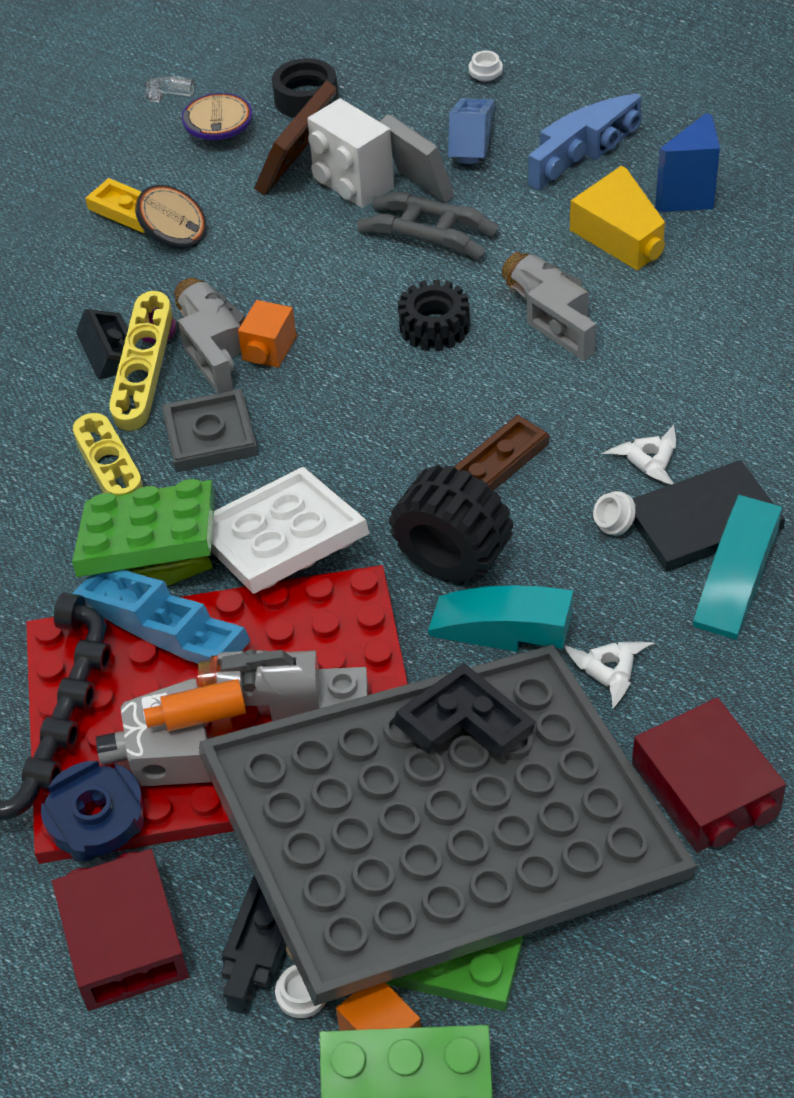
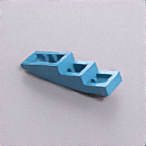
[72,570,251,672]

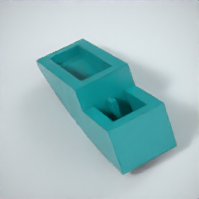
[692,495,782,640]
[428,585,573,652]

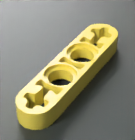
[109,291,173,431]

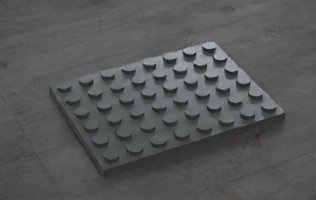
[199,645,697,1006]

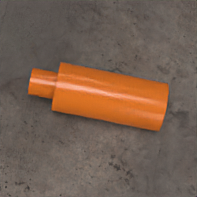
[143,679,246,732]

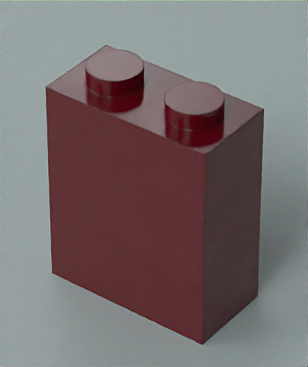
[632,697,786,853]
[51,848,190,1011]

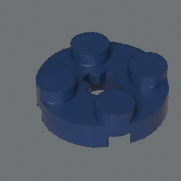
[41,761,145,861]

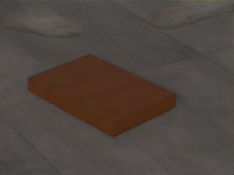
[254,81,337,195]

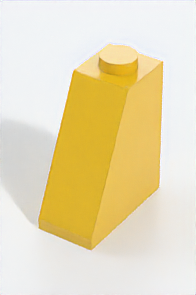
[570,166,665,271]

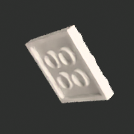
[211,467,370,594]

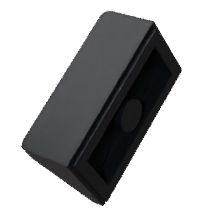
[76,309,136,379]

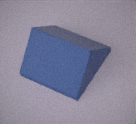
[655,113,720,212]

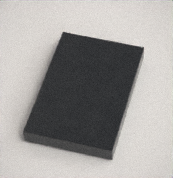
[632,460,785,572]

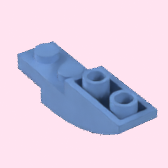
[528,93,642,191]

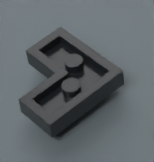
[394,663,536,759]

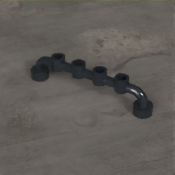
[0,592,111,820]

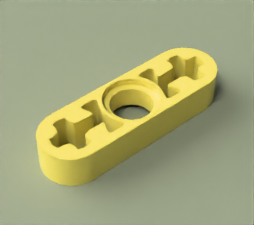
[73,413,143,496]

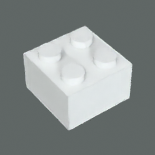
[307,98,394,209]

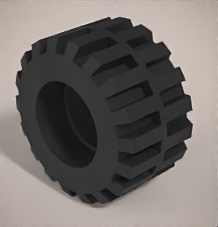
[389,465,514,585]

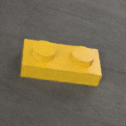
[85,178,145,233]

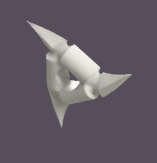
[601,424,676,484]
[564,642,654,709]

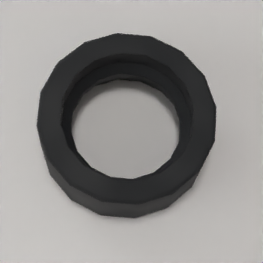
[271,58,339,118]

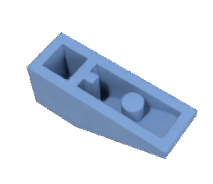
[448,98,495,164]

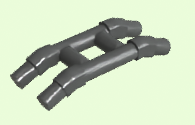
[357,191,499,261]

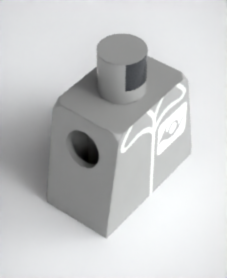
[96,678,212,786]

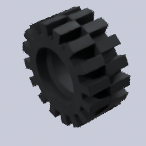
[398,280,470,351]

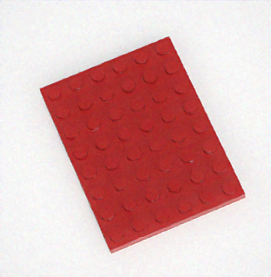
[26,565,408,864]

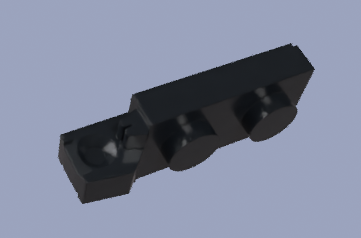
[221,875,286,1014]

